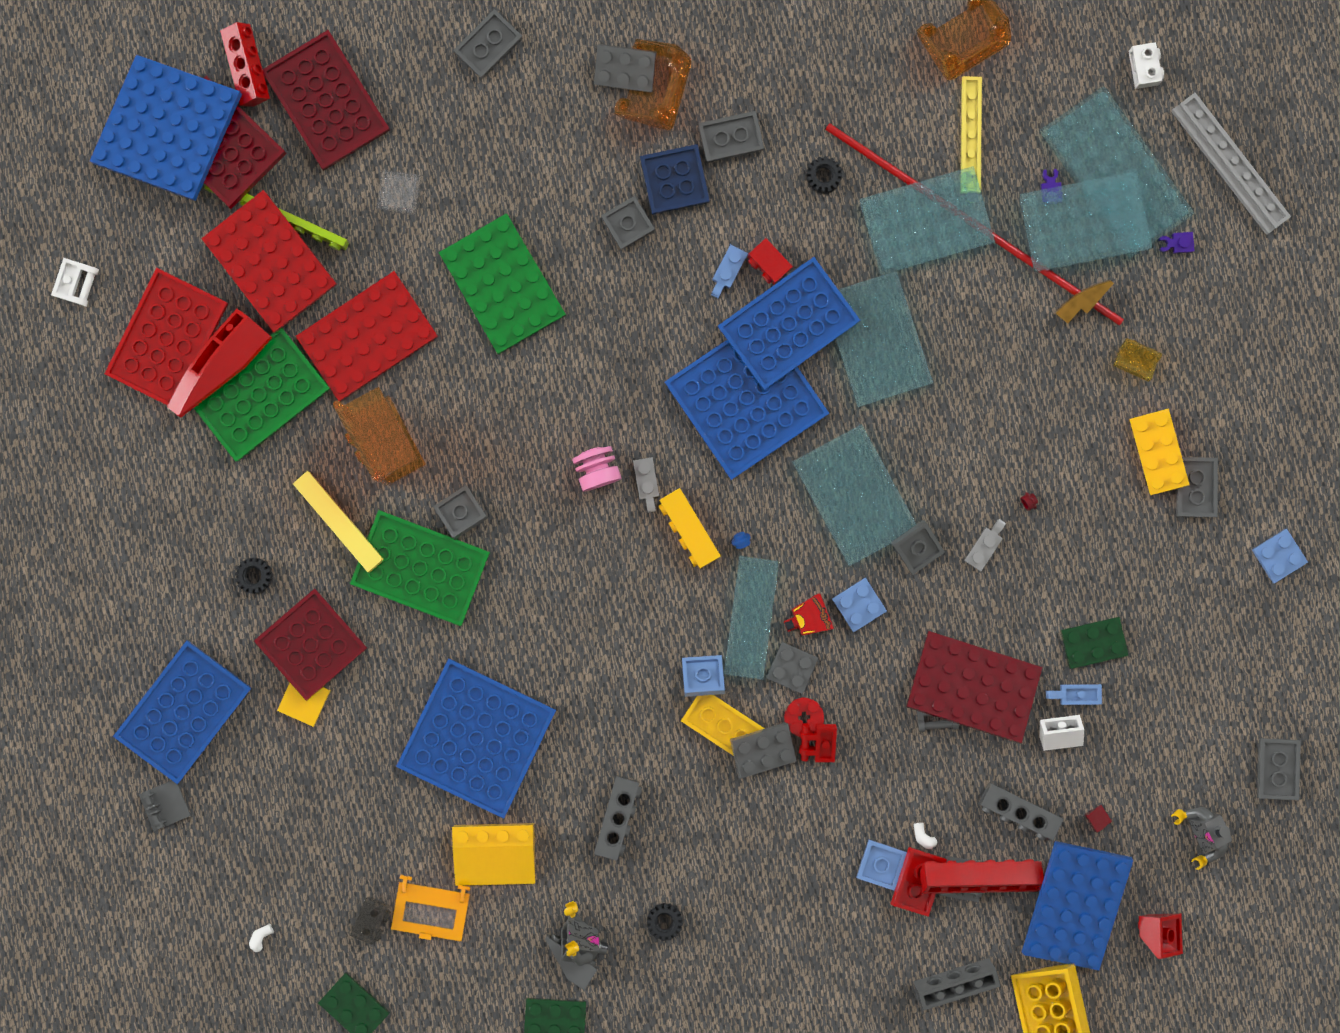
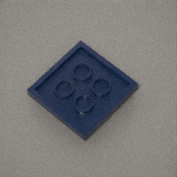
[640,144,710,215]

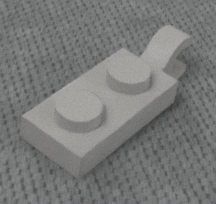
[633,457,659,513]
[964,519,1006,571]

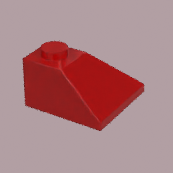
[1138,913,1183,959]

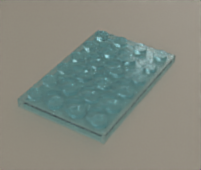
[859,166,995,276]
[1019,171,1152,272]
[835,271,933,408]
[792,424,917,566]

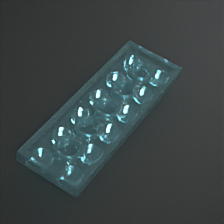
[724,556,779,680]

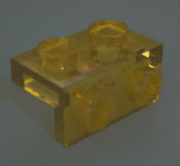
[1113,338,1162,382]

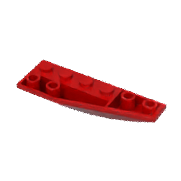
[167,309,272,418]

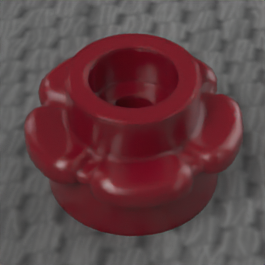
[1020,492,1038,511]

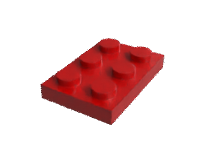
[890,847,947,917]

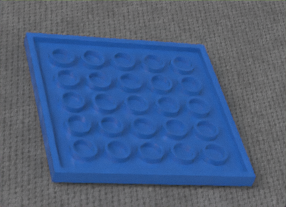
[90,55,242,201]
[664,340,829,480]
[396,658,556,819]

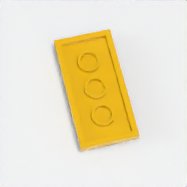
[1130,409,1190,496]
[681,695,765,756]

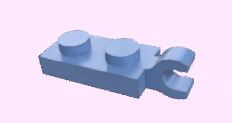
[711,244,748,298]
[1046,684,1102,705]

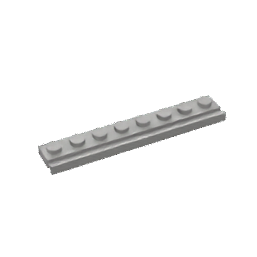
[1171,93,1291,235]

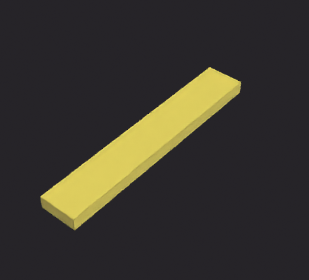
[960,76,982,194]
[293,471,384,573]

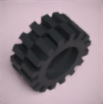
[806,156,842,194]
[235,558,273,594]
[647,903,683,941]

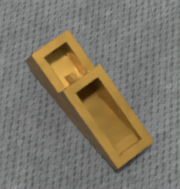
[1055,280,1114,324]

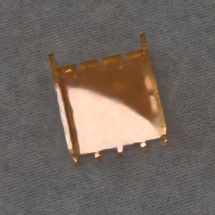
[333,387,426,486]

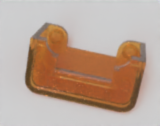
[917,0,1012,80]
[614,39,691,130]

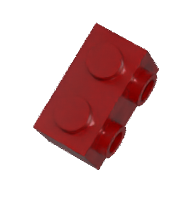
[748,238,793,285]

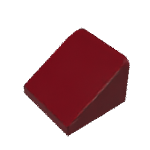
[1084,804,1112,833]

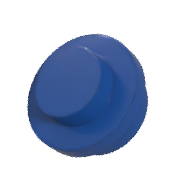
[731,532,751,549]

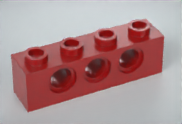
[220,22,270,107]

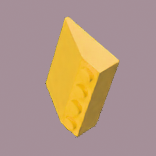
[452,823,535,886]
[1011,964,1090,1033]

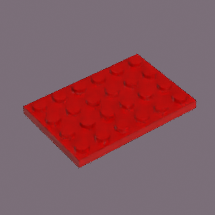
[201,190,337,333]
[104,267,229,405]
[296,271,438,402]

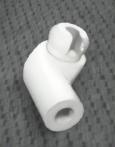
[914,822,937,849]
[249,924,274,952]

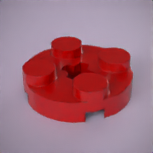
[784,697,824,737]

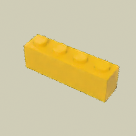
[658,488,721,569]

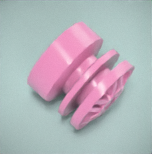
[572,446,622,492]

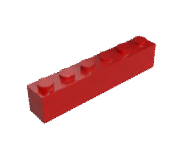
[920,859,1044,894]

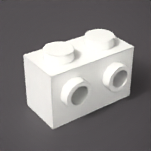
[1129,42,1164,89]
[1039,715,1084,751]

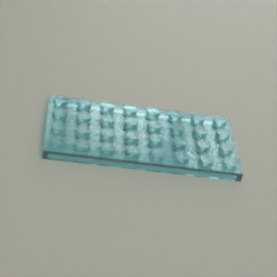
[1039,86,1195,259]

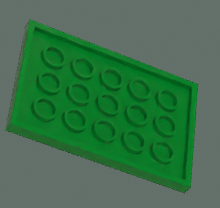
[439,213,566,354]
[194,328,330,462]
[350,510,490,626]

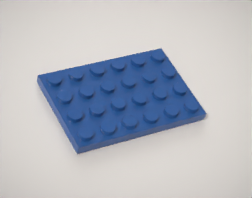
[718,257,861,390]
[113,640,251,784]
[1022,841,1133,970]

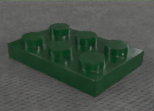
[1060,617,1129,669]
[318,972,390,1033]
[524,998,586,1033]

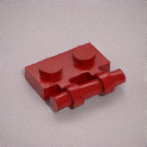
[799,723,837,762]

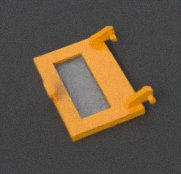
[391,875,470,941]

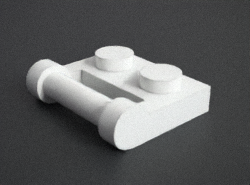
[51,258,99,307]

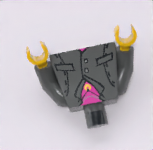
[1171,807,1232,870]
[561,901,608,966]

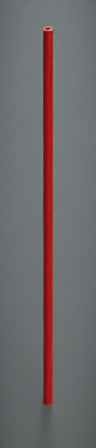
[825,123,1124,325]

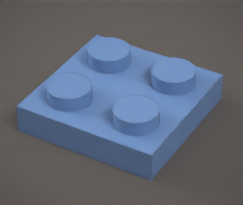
[1252,529,1308,583]
[832,578,887,632]
[682,655,725,697]
[856,839,907,891]

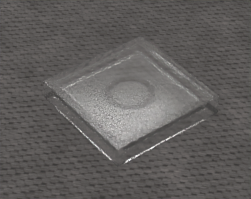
[376,169,422,215]

